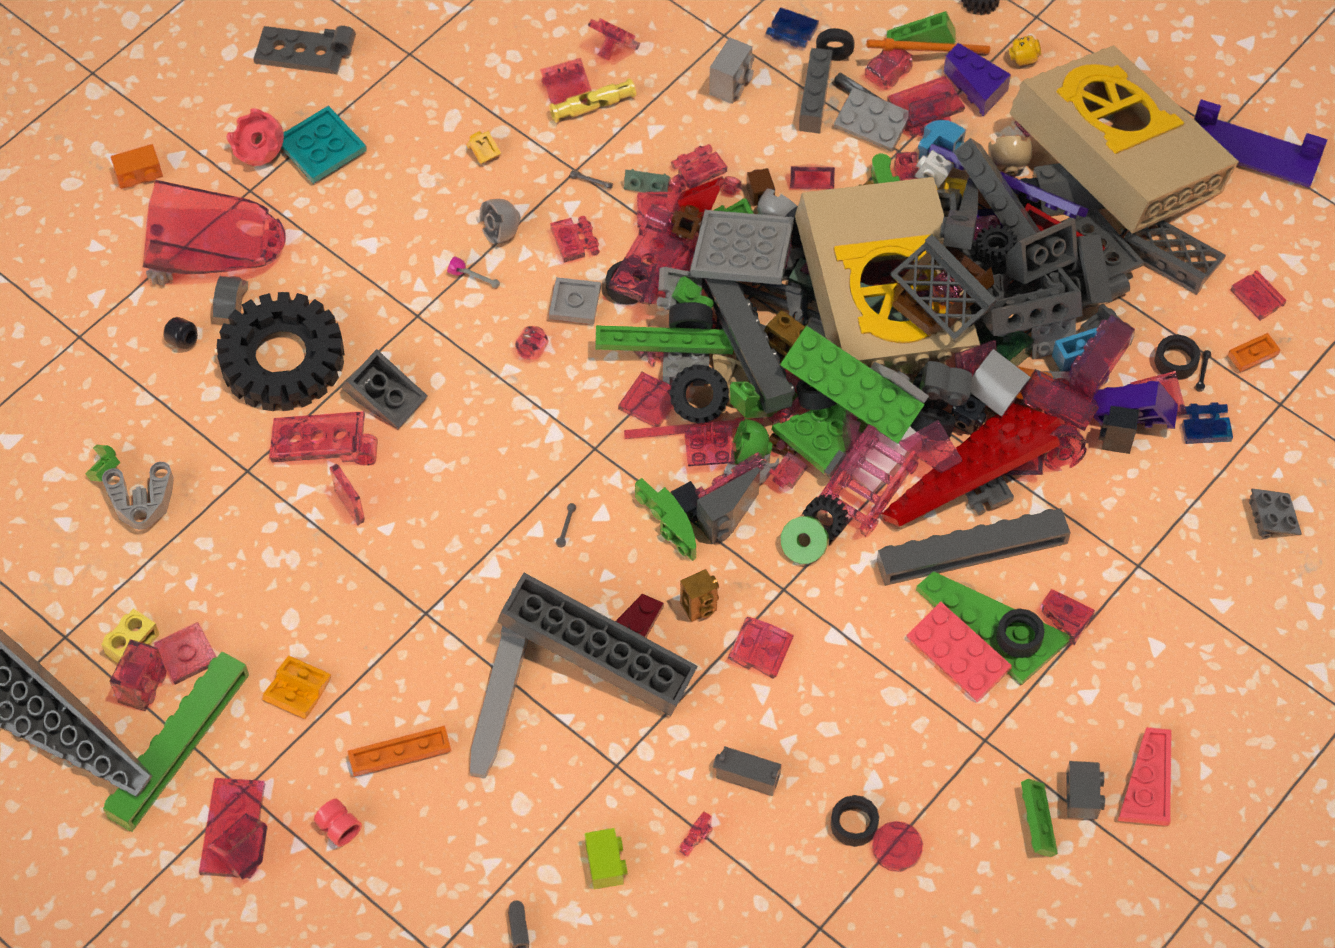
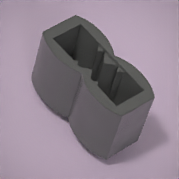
[920,361,972,406]

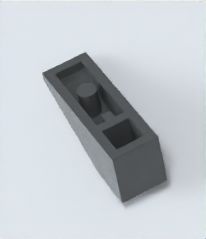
[937,188,962,216]

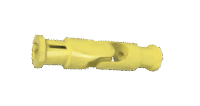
[549,78,636,123]

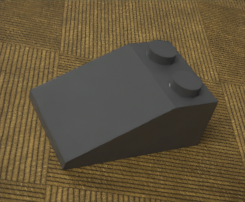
[341,349,428,430]
[697,467,760,544]

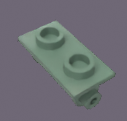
[624,169,670,196]

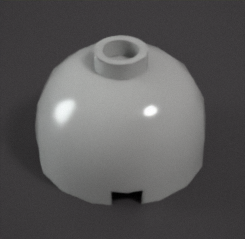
[757,189,797,217]
[479,198,521,244]

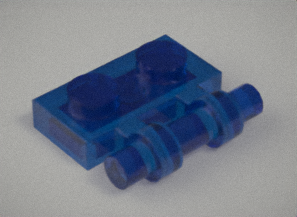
[766,7,819,48]
[1180,402,1233,444]

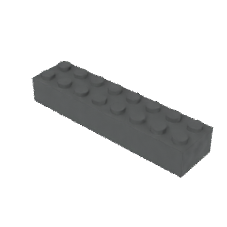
[497,572,698,716]

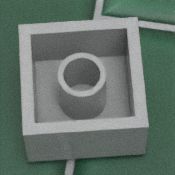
[709,37,754,104]

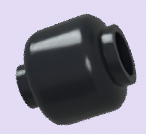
[163,317,198,350]

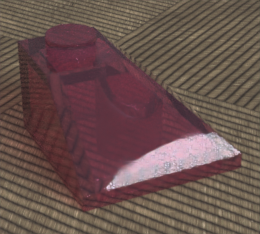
[207,813,268,880]

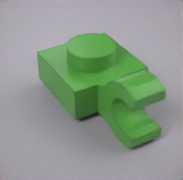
[671,276,714,308]

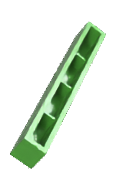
[103,651,249,832]

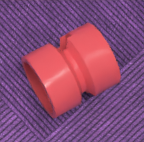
[313,798,362,847]

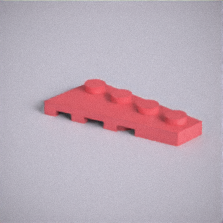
[1118,727,1171,826]

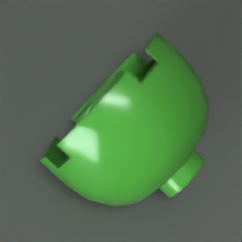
[731,418,772,466]

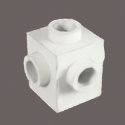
[915,150,954,189]

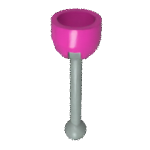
[447,256,500,288]

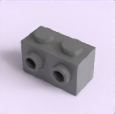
[1066,761,1105,819]

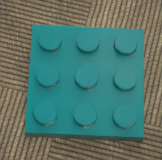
[281,105,367,184]

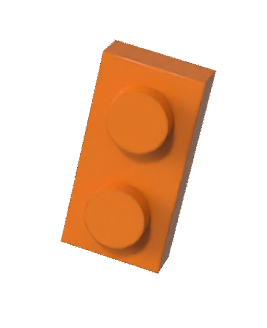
[1228,333,1281,372]

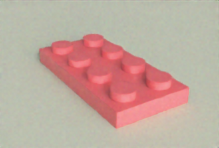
[907,602,1012,702]

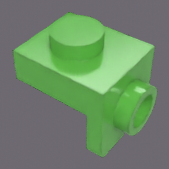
[85,444,121,482]

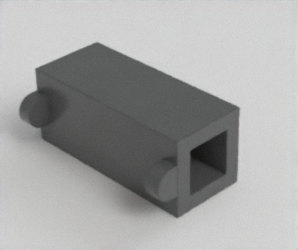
[713,746,782,796]

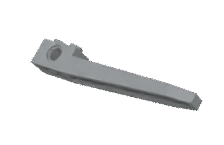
[470,588,529,779]

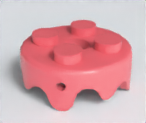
[227,108,284,166]

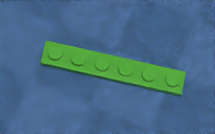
[595,325,734,354]

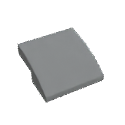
[970,349,1031,417]

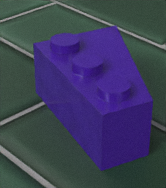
[944,43,1011,117]

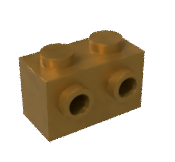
[764,310,805,356]
[680,569,719,622]

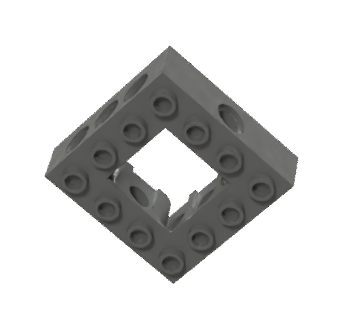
[972,264,1082,336]

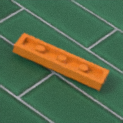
[348,725,451,777]

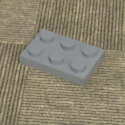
[834,87,912,152]

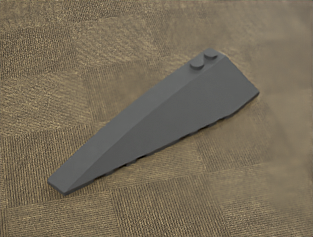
[0,629,153,796]

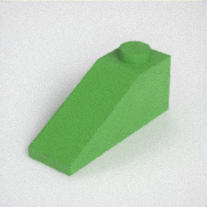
[887,11,956,44]

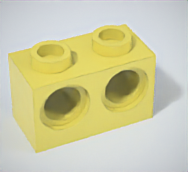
[101,608,160,670]

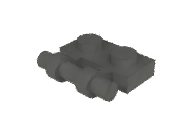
[965,475,1014,515]

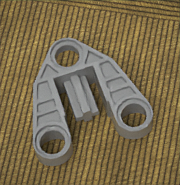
[102,462,174,530]

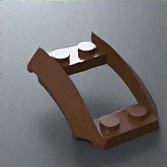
[892,240,995,335]

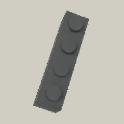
[799,48,832,134]

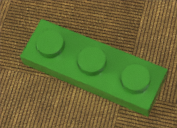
[1021,778,1058,857]

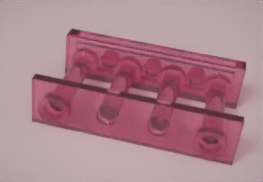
[819,424,919,537]

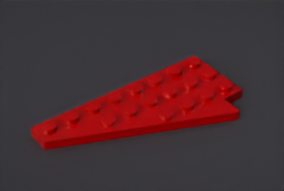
[881,403,1061,527]

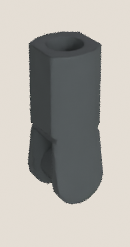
[508,900,530,948]

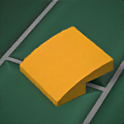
[263,655,331,719]

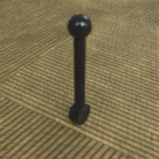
[1195,350,1212,392]

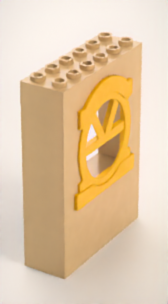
[1009,45,1239,234]
[795,177,980,375]

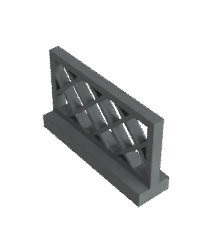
[1124,220,1226,295]
[890,234,996,341]

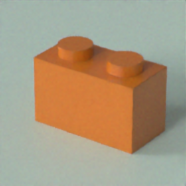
[110,144,163,189]

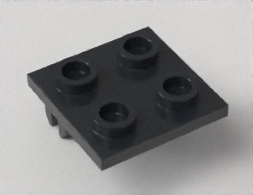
[760,282,813,326]

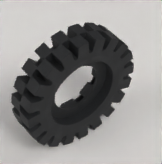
[216,292,345,411]

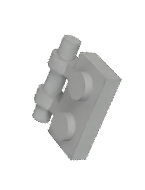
[657,267,702,310]

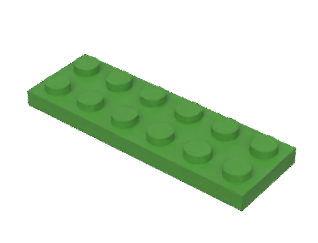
[780,325,925,444]

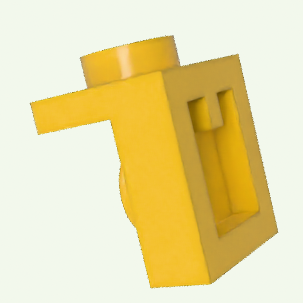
[466,131,501,165]

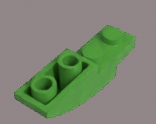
[635,478,697,561]

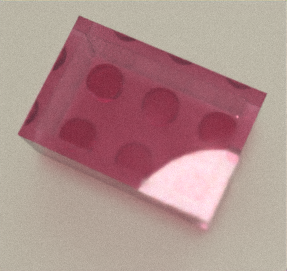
[1068,314,1135,400]

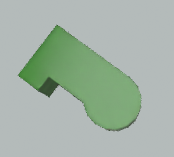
[871,153,900,184]

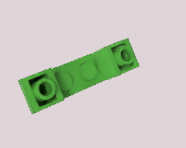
[730,381,798,418]

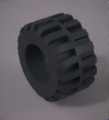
[669,364,729,423]

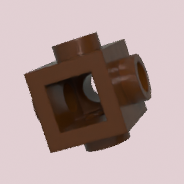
[671,205,703,239]

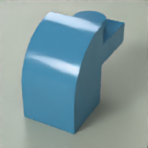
[918,120,966,159]

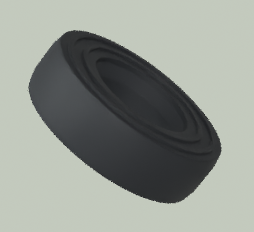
[816,28,855,61]

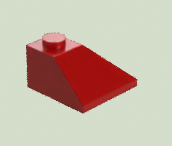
[677,176,724,223]

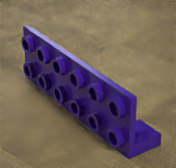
[1194,99,1328,187]

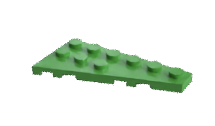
[771,381,910,474]
[916,571,1073,686]

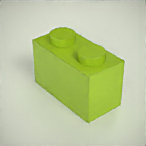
[584,828,628,890]

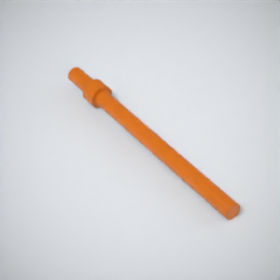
[866,38,990,54]

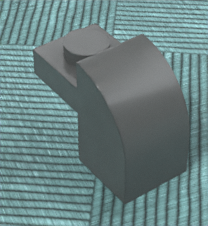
[213,276,248,319]

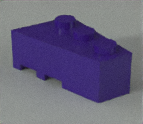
[1091,381,1178,429]

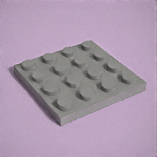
[690,210,794,285]

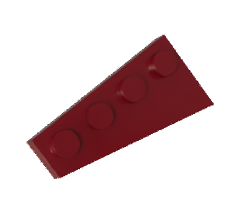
[616,593,664,638]

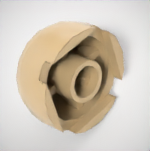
[988,136,1032,175]

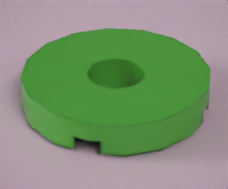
[781,516,828,564]

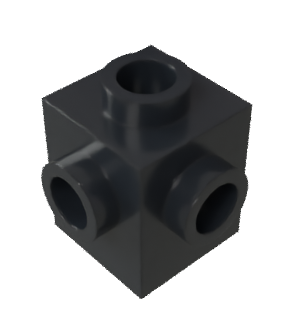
[951,396,987,435]

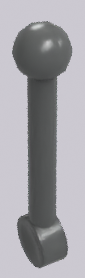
[570,170,613,188]
[556,503,576,548]

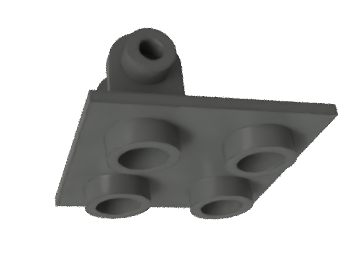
[1249,488,1302,539]

